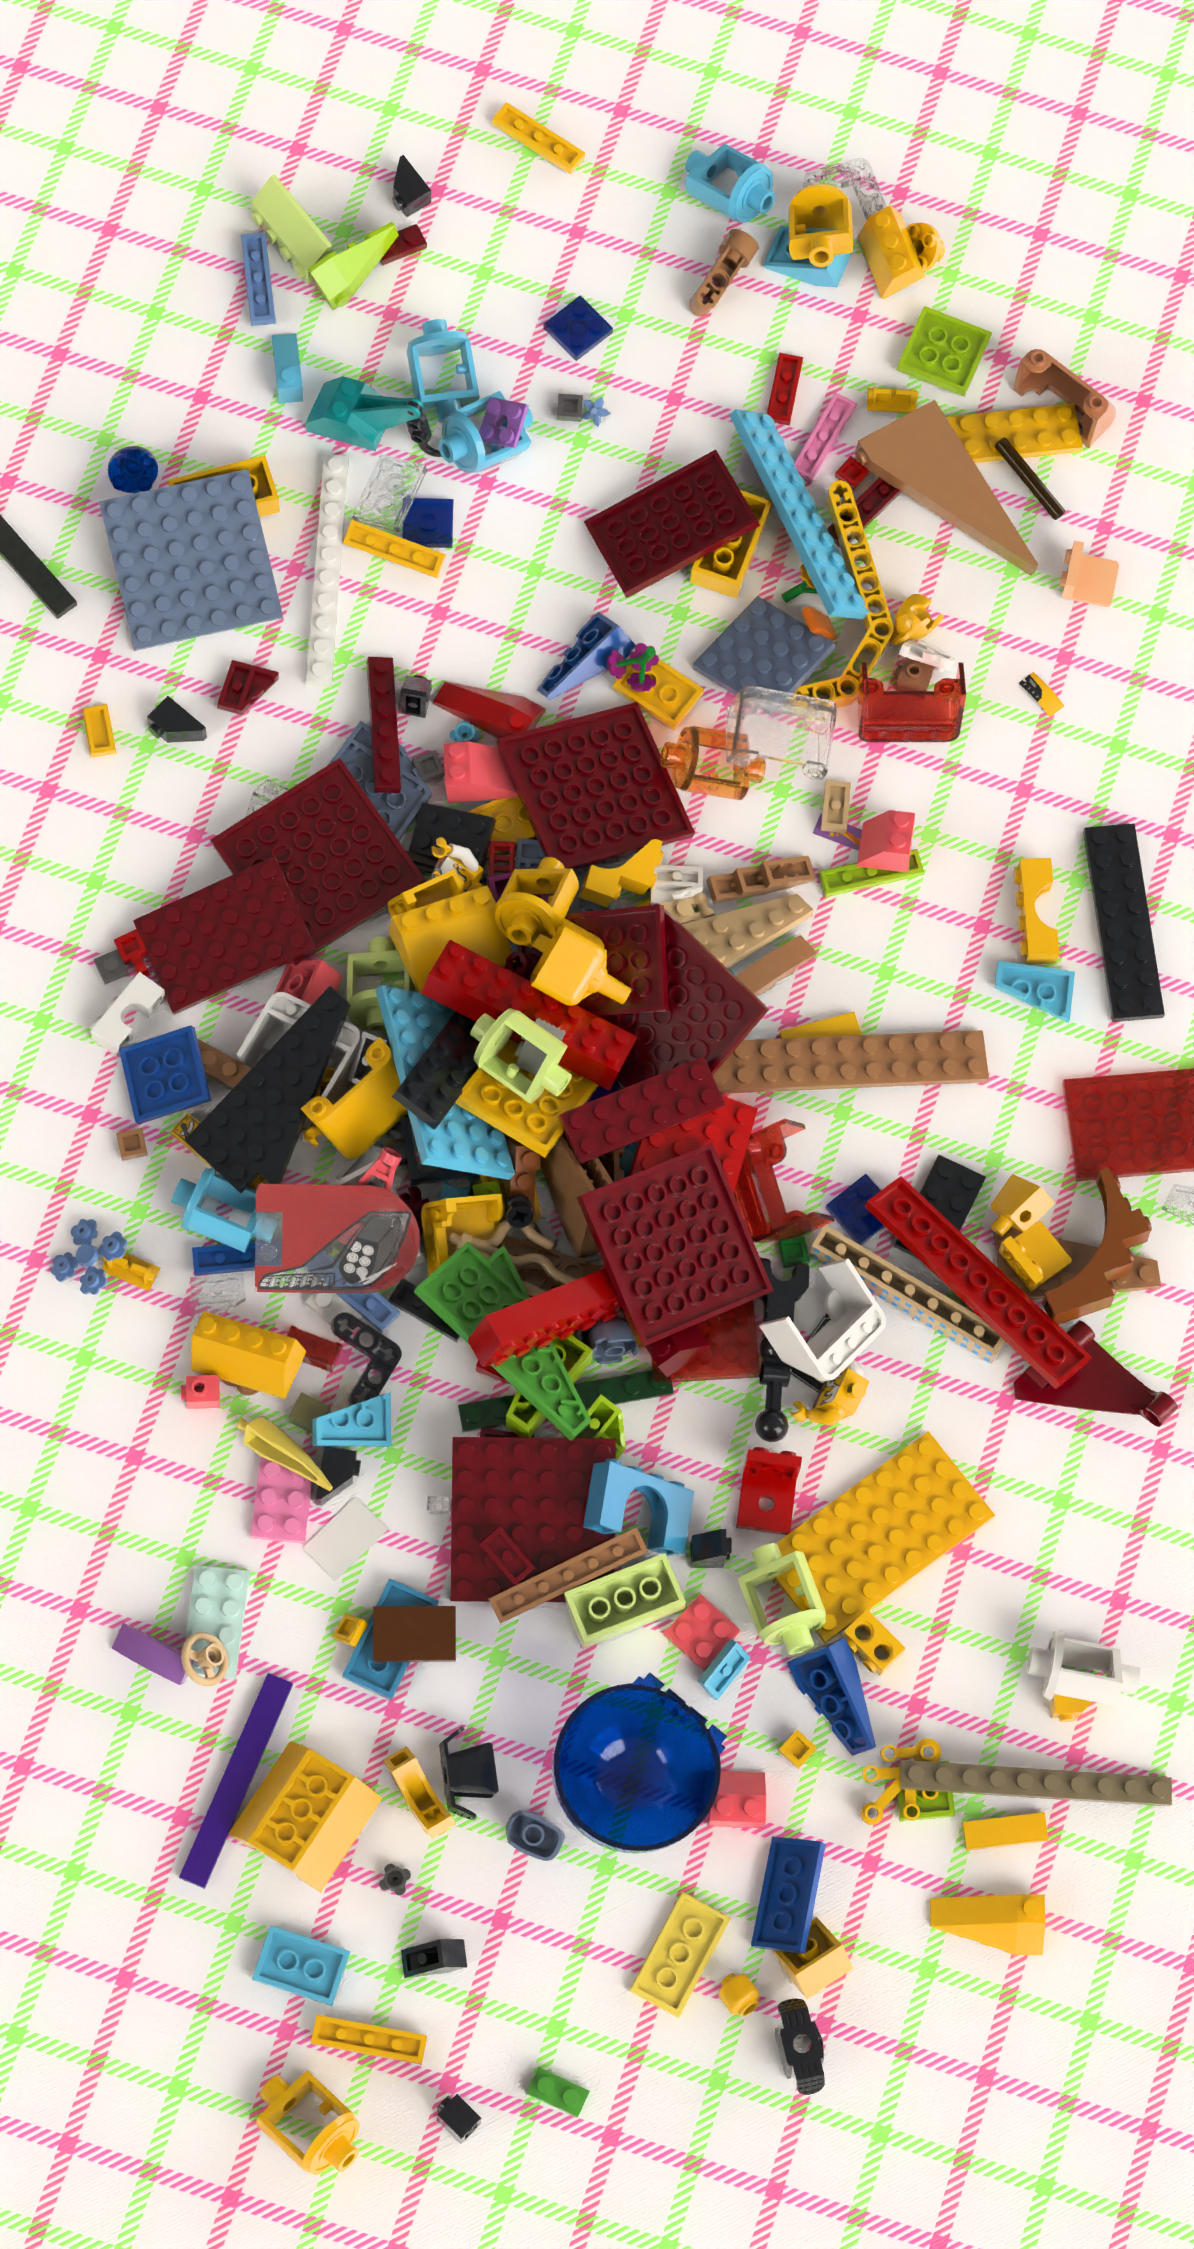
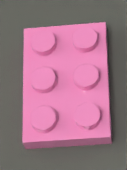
[250,1457,312,1544]

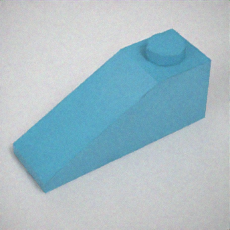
[272,333,303,404]

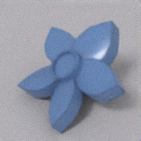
[582,397,611,427]

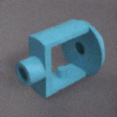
[685,143,775,223]
[406,319,480,423]
[438,391,533,473]
[171,1168,280,1253]

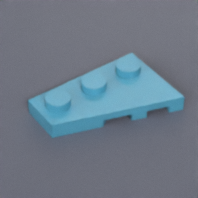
[312,1392,392,1447]

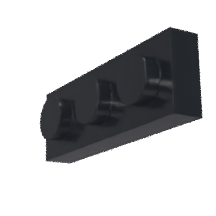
[388,1278,460,1343]

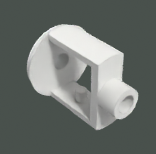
[1027,1630,1141,1706]

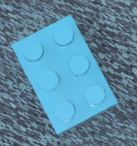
[252,1925,350,2007]

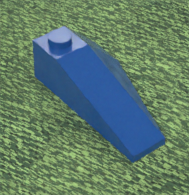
[537,612,636,700]
[787,1637,876,1756]

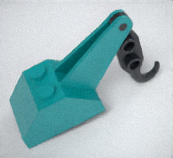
[305,376,442,457]

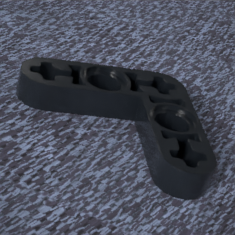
[331,1313,402,1405]

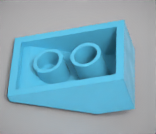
[763,226,854,287]

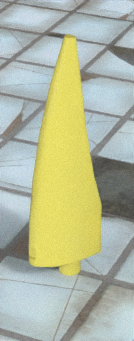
[237,1416,333,1491]

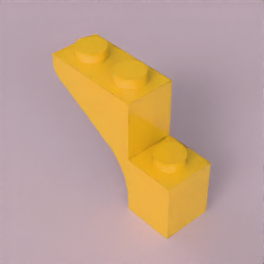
[578,839,664,907]

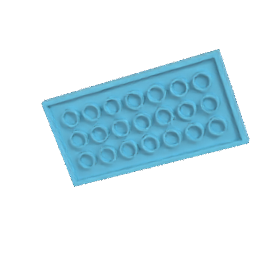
[376,985,515,1180]

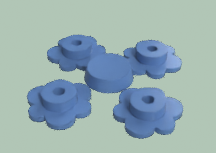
[51,1219,127,1295]

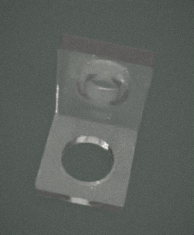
[245,779,289,817]

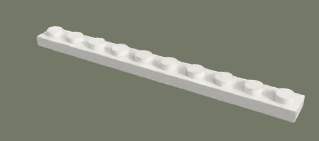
[306,454,349,688]

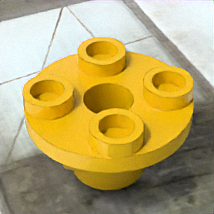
[907,223,945,272]

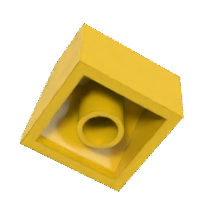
[772,1917,853,1999]

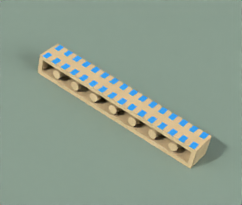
[809,1224,1005,1364]

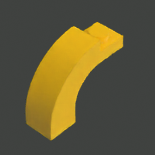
[383,1746,456,1838]

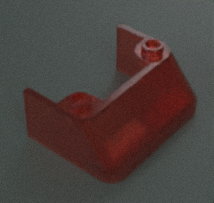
[858,662,966,742]
[734,1118,834,1243]

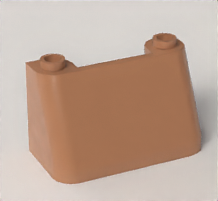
[1012,349,1116,448]

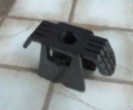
[439,1726,499,1820]
[775,1998,825,2095]

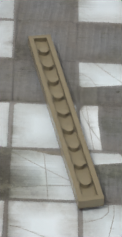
[899,1760,1172,1807]

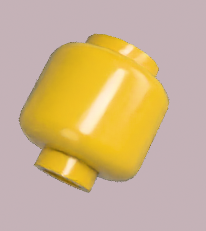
[718,1973,760,2017]

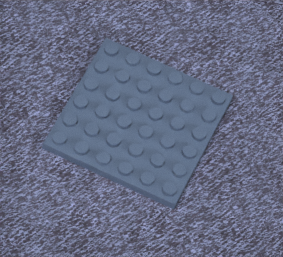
[99,469,283,651]

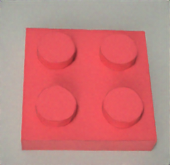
[663,1594,741,1672]

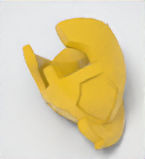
[890,594,944,646]

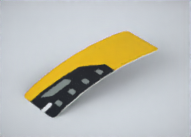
[1019,672,1064,717]

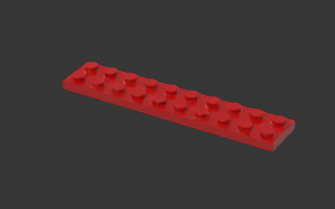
[864,1176,1092,1389]

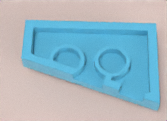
[994,961,1075,1023]

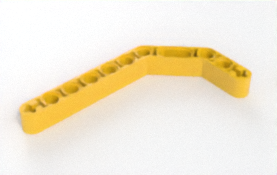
[786,480,894,717]

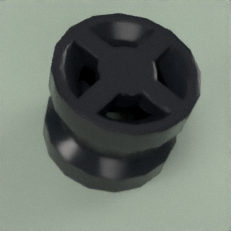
[505,1194,533,1228]

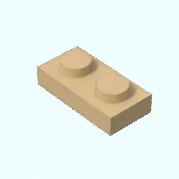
[820,780,851,833]

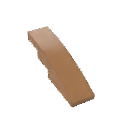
[706,856,816,903]
[736,935,818,997]

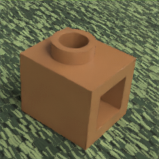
[893,657,934,699]

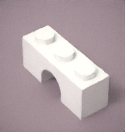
[90,972,166,1057]

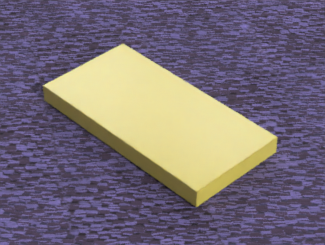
[629,1891,731,2018]

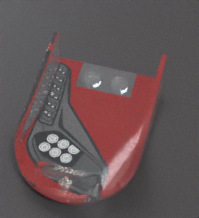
[254,1184,420,1294]

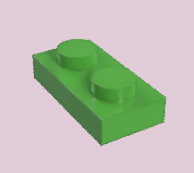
[526,2067,590,2118]

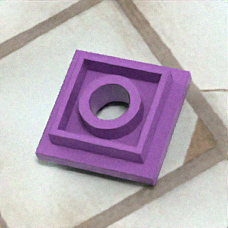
[479,397,529,449]

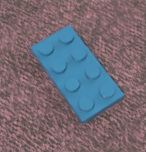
[342,1578,439,1701]

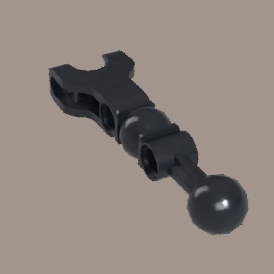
[755,1257,809,1443]

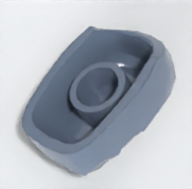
[506,1810,565,1861]

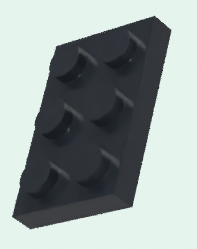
[409,802,496,868]

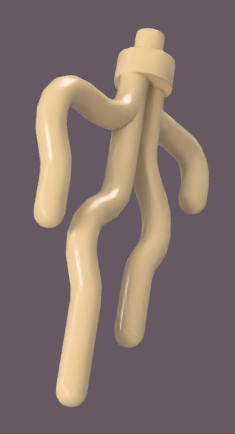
[448,1219,577,1297]

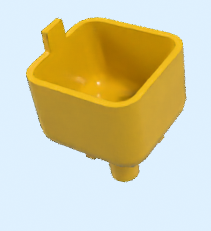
[530,918,632,1006]

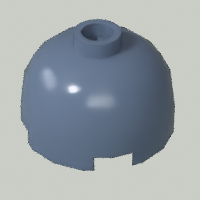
[587,1317,641,1364]

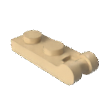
[660,893,715,924]

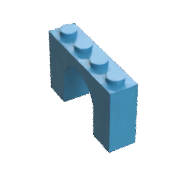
[583,1458,694,1556]

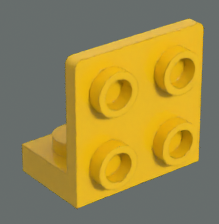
[998,1221,1072,1292]

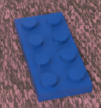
[751,1836,826,1954]

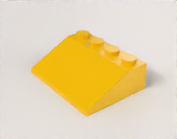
[388,885,515,995]

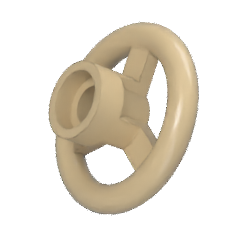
[181,1632,228,1686]

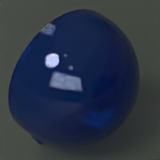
[552,1672,728,1854]

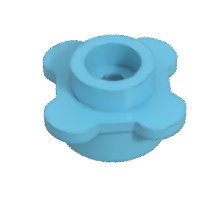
[449,721,480,742]

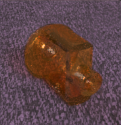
[660,726,766,801]

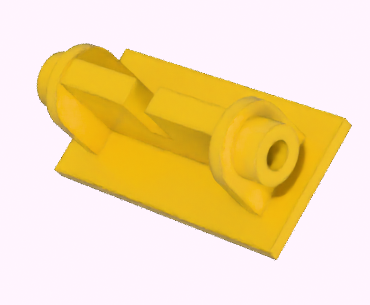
[867,387,918,413]
[102,1253,161,1292]

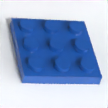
[119,1025,212,1125]

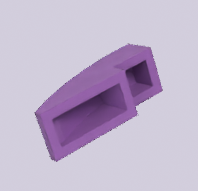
[112,1623,194,1685]

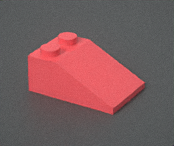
[443,741,519,803]

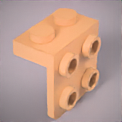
[1059,540,1119,607]

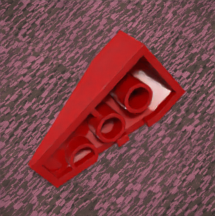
[432,682,546,738]

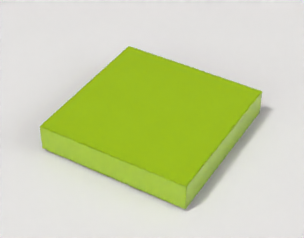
[893,1760,955,1822]

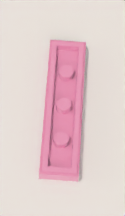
[794,392,857,484]

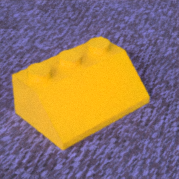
[858,205,926,300]

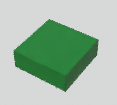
[778,1236,810,1268]

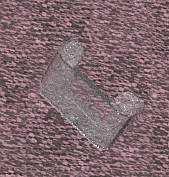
[726,686,837,780]

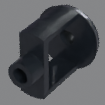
[385,1116,475,1186]

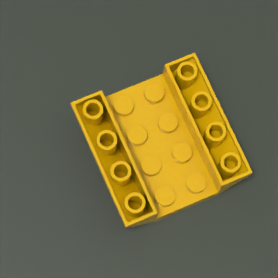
[228,1741,382,1893]

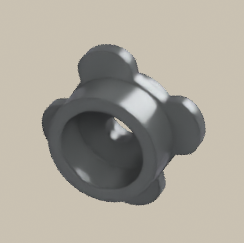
[379,1864,411,1896]

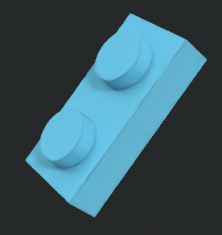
[697,1639,751,1700]

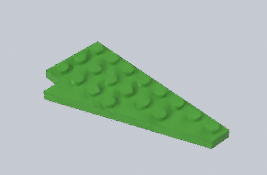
[414,1241,591,1441]

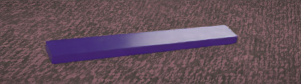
[179,1673,293,1889]

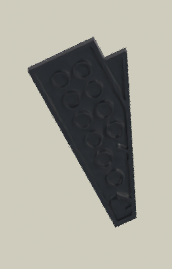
[184,986,351,1193]

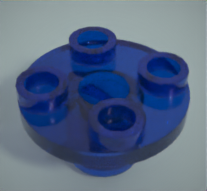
[107,446,158,493]

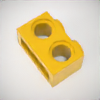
[842,1609,906,1676]

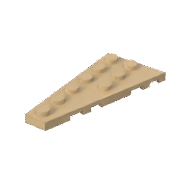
[681,894,814,969]

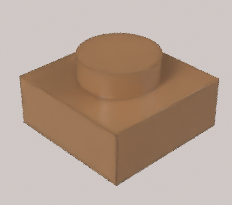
[116,1128,148,1161]

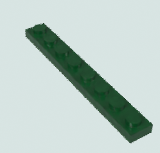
[458,1369,674,1433]

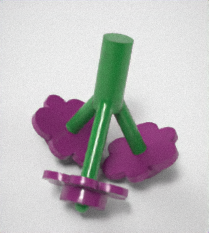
[607,643,659,692]

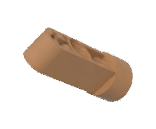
[689,229,759,317]

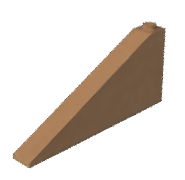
[855,400,1038,576]
[540,1132,613,1257]

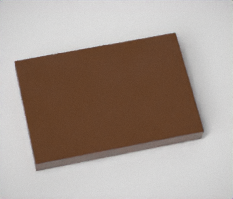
[373,1606,456,1663]

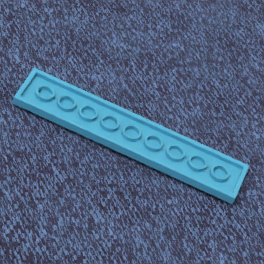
[729,409,869,619]

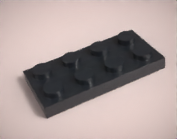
[894,1154,986,1259]

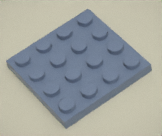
[693,596,835,718]

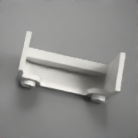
[236,992,362,1105]
[759,1258,886,1381]

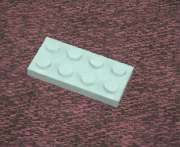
[185,1565,250,1680]

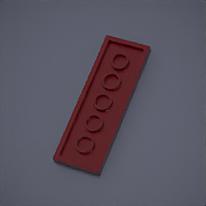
[558,1056,725,1165]

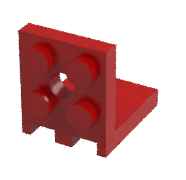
[736,1447,802,1535]

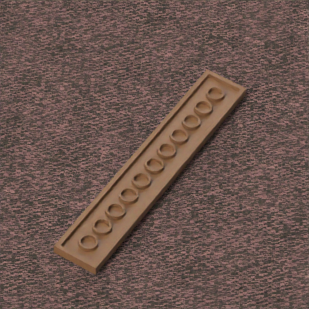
[713,1030,989,1094]

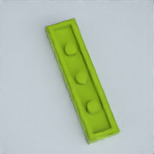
[818,849,924,898]

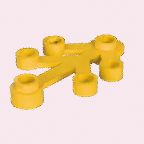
[860,1738,941,1825]

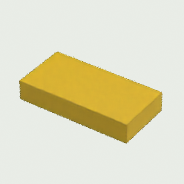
[82,704,117,758]

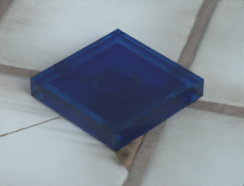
[402,498,454,548]

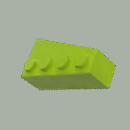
[506,1335,593,1438]

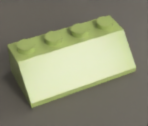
[251,174,332,285]
[564,1553,686,1649]

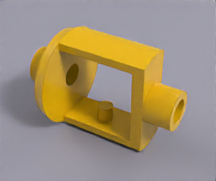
[788,183,853,267]
[495,857,579,947]
[256,2070,360,2175]

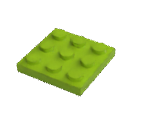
[896,306,992,397]

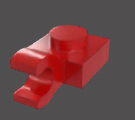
[114,929,150,976]

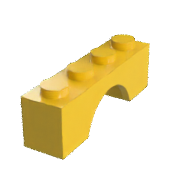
[1013,858,1060,964]

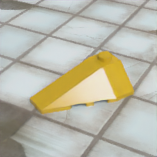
[930,1894,1046,1956]

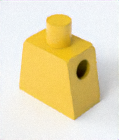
[990,1174,1054,1237]

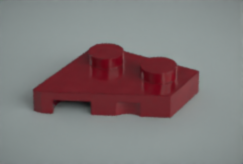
[217,660,279,715]

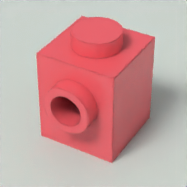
[181,1375,220,1409]

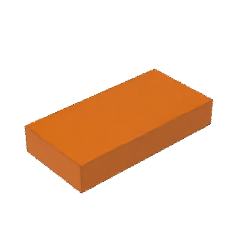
[802,606,838,641]

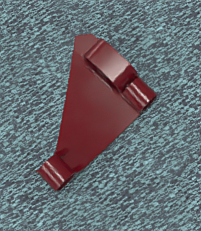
[1013,1320,1178,1427]

